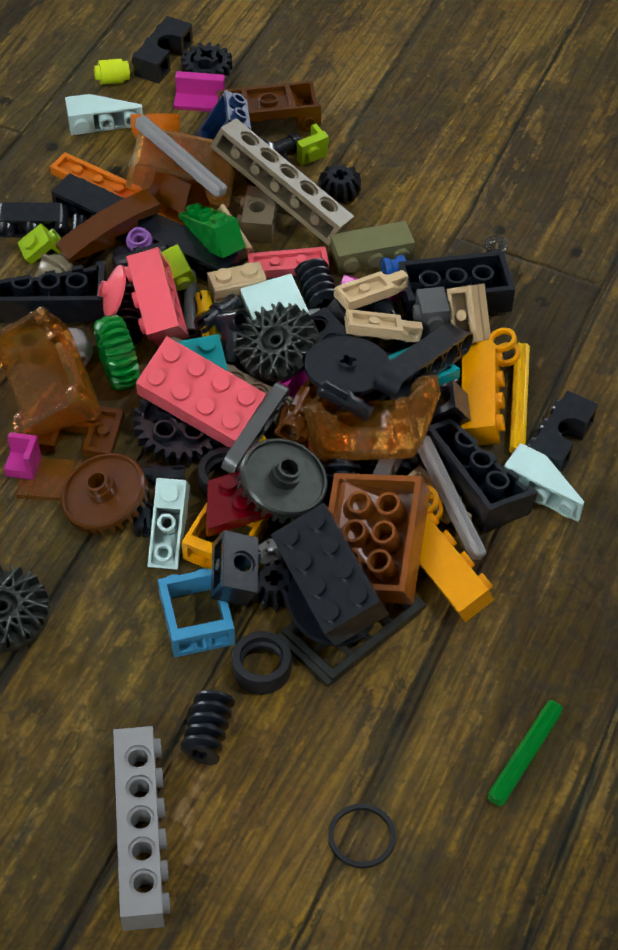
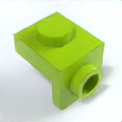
[297,124,329,166]
[17,224,61,265]

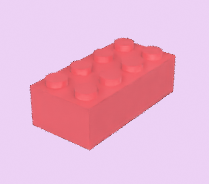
[136,336,266,448]

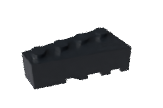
[0,261,107,323]
[424,418,538,532]

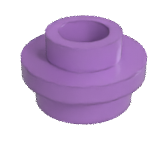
[126,227,153,251]

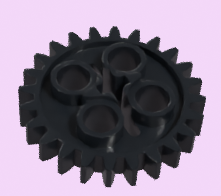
[133,399,220,465]

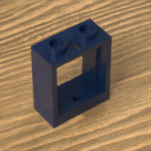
[196,90,251,174]

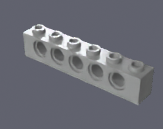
[113,726,170,931]

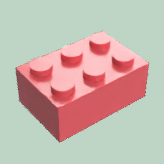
[125,247,189,347]

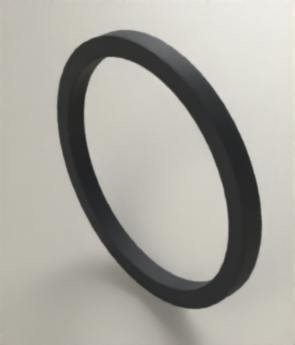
[328,804,396,868]

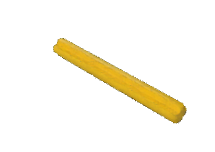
[509,342,530,454]

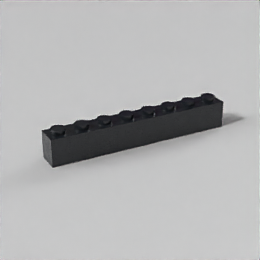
[51,173,241,282]

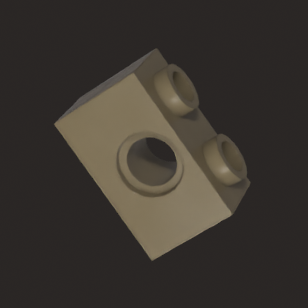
[237,186,278,243]

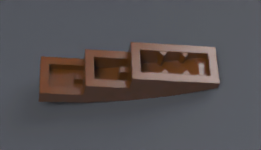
[56,189,161,263]

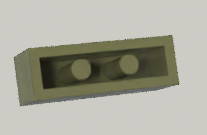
[330,221,415,275]

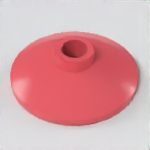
[98,265,126,317]

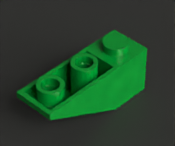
[178,203,246,258]

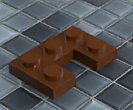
[28,398,125,458]

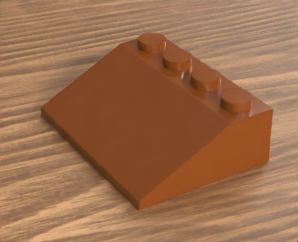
[328,473,430,605]

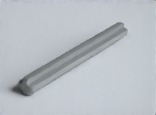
[135,115,227,198]
[415,436,486,561]

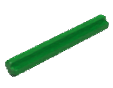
[488,700,563,807]

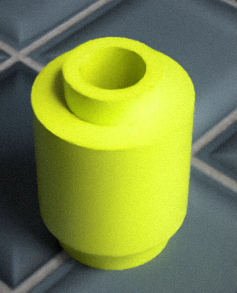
[94,59,130,85]

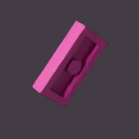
[174,71,225,112]

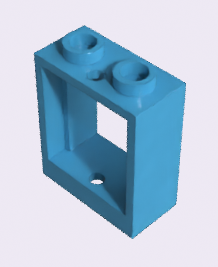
[158,568,235,657]

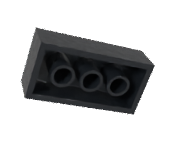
[398,251,515,321]
[271,503,389,647]

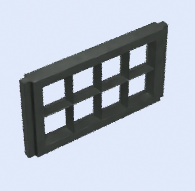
[278,595,426,687]

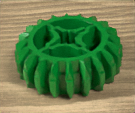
[94,315,140,391]

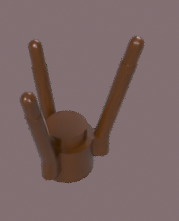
[275,387,328,442]

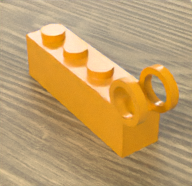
[461,328,521,446]
[419,485,494,623]

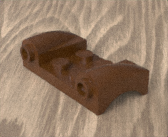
[217,81,321,132]

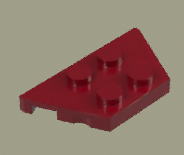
[206,472,274,537]

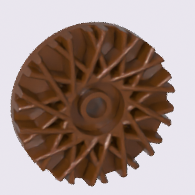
[61,453,150,536]

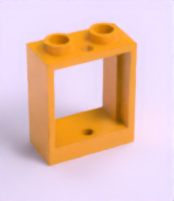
[182,502,269,571]

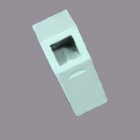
[65,94,143,135]
[504,443,584,522]
[147,478,190,570]

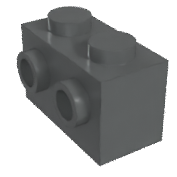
[412,287,450,340]

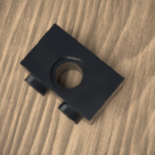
[211,530,261,606]

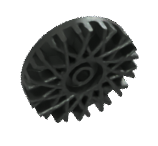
[235,302,319,382]
[237,438,328,524]
[0,565,50,653]

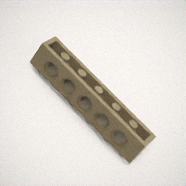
[210,118,354,246]

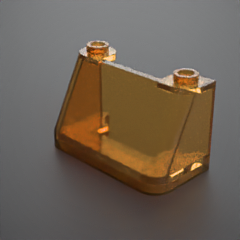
[126,129,236,208]
[0,306,102,436]
[303,375,440,461]

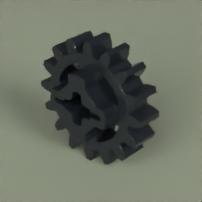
[181,42,233,76]

